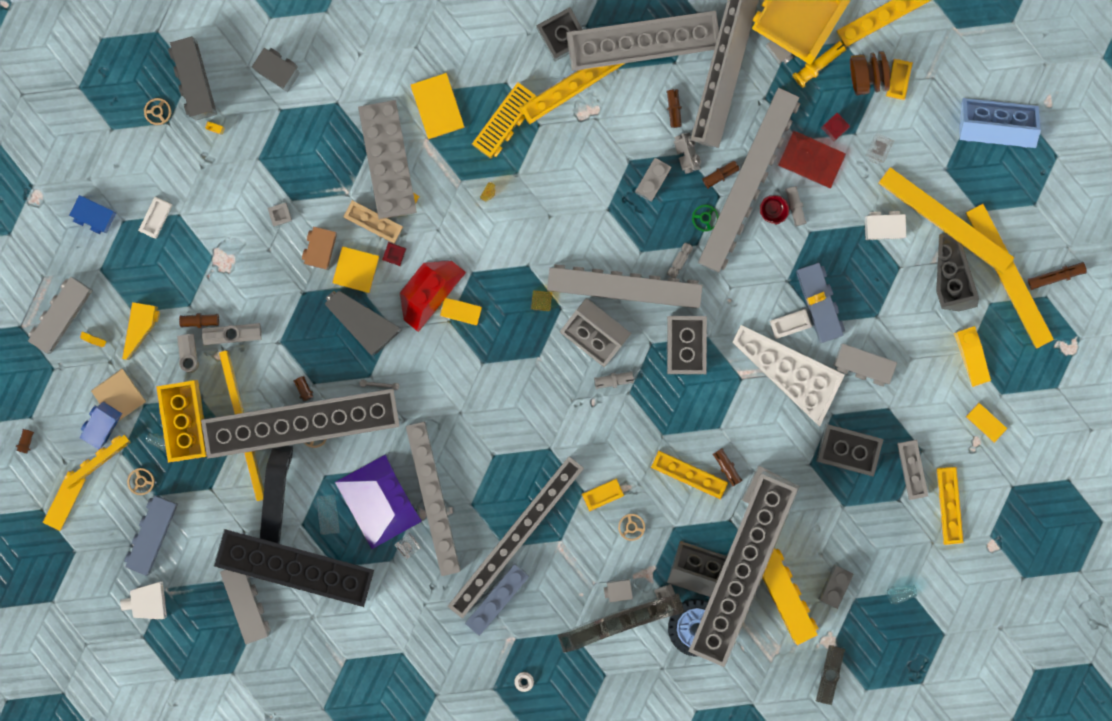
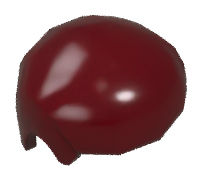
[760,195,789,225]

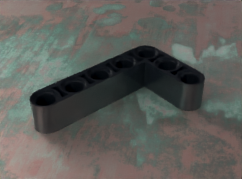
[260,445,293,544]

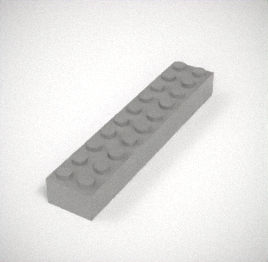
[201,389,400,459]
[688,471,800,667]

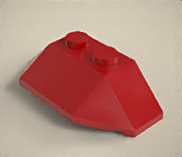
[400,261,466,332]

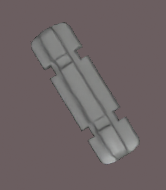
[667,243,693,278]

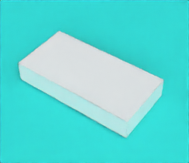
[138,197,173,239]
[769,309,812,339]

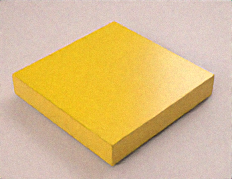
[332,246,380,293]

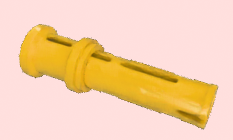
[792,41,846,88]

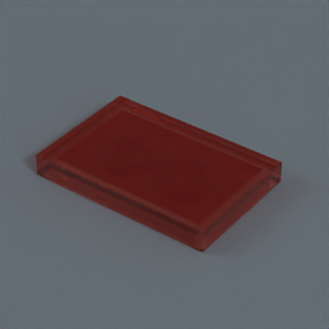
[778,131,846,189]

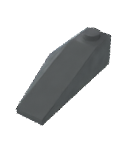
[936,233,979,312]

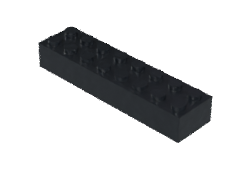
[213,529,374,607]

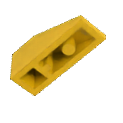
[122,302,160,360]
[954,326,991,387]

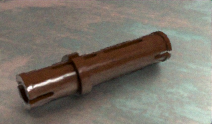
[1028,262,1087,290]

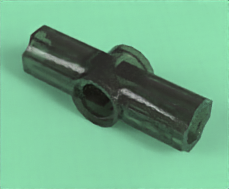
[815,645,845,705]

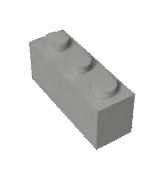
[833,344,897,387]

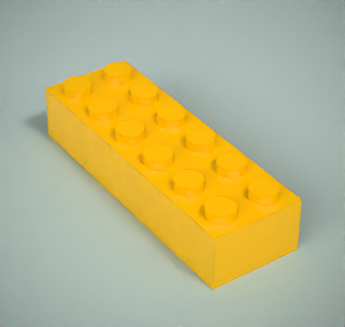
[762,548,819,645]

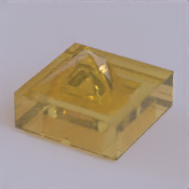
[480,182,496,203]

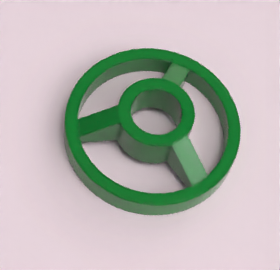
[692,205,719,232]

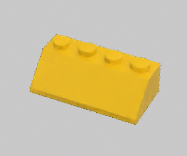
[156,380,207,463]

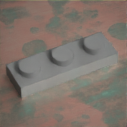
[897,440,928,500]

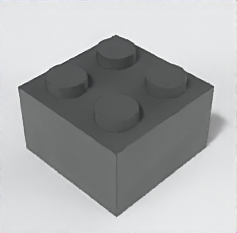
[536,7,583,62]
[252,47,300,92]

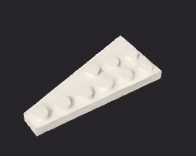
[732,325,845,427]

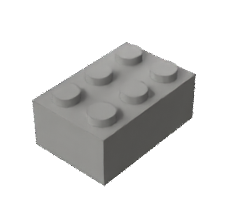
[667,316,707,374]

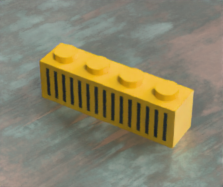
[472,82,536,159]

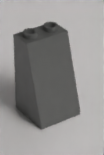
[325,291,402,356]

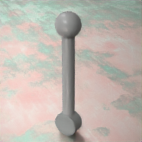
[359,379,399,390]

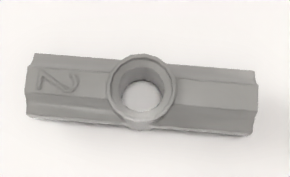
[202,323,262,345]

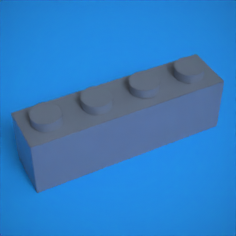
[796,263,845,343]
[124,495,178,576]
[465,564,529,636]

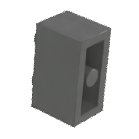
[818,565,854,609]

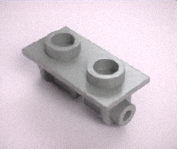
[674,133,701,174]

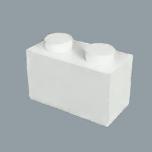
[865,211,906,240]

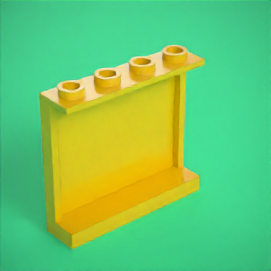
[752,0,851,65]

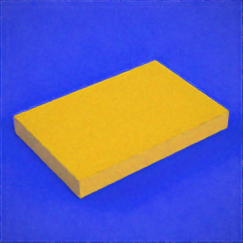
[410,73,465,140]

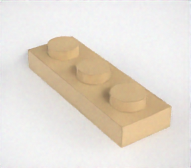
[343,200,403,244]

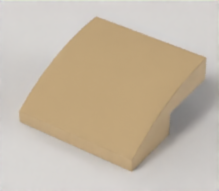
[91,368,146,421]

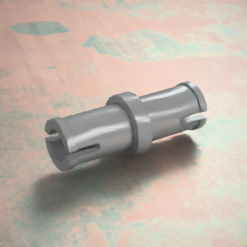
[785,186,807,227]
[594,371,634,390]

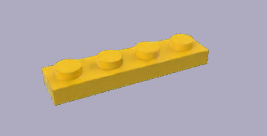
[63,435,131,490]

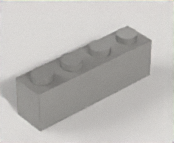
[28,277,93,354]
[220,570,271,644]

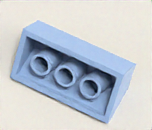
[959,98,1041,148]

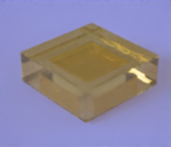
[531,290,552,311]

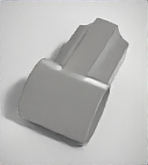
[177,334,199,373]

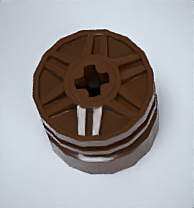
[850,51,891,96]

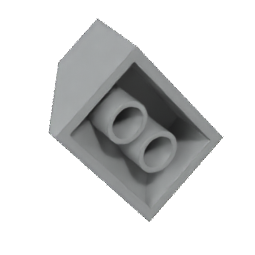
[560,298,631,367]

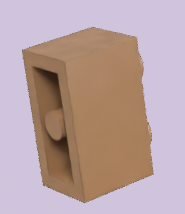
[302,226,337,270]

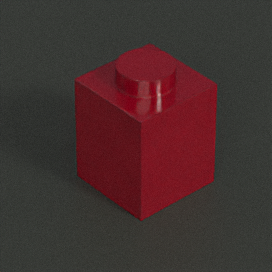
[821,113,850,141]

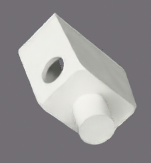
[120,581,167,619]

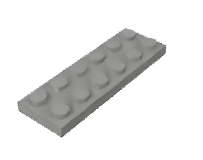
[358,100,417,220]

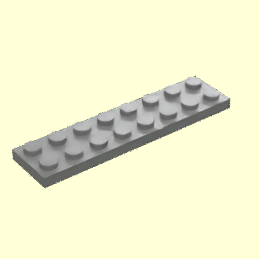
[566,11,719,71]

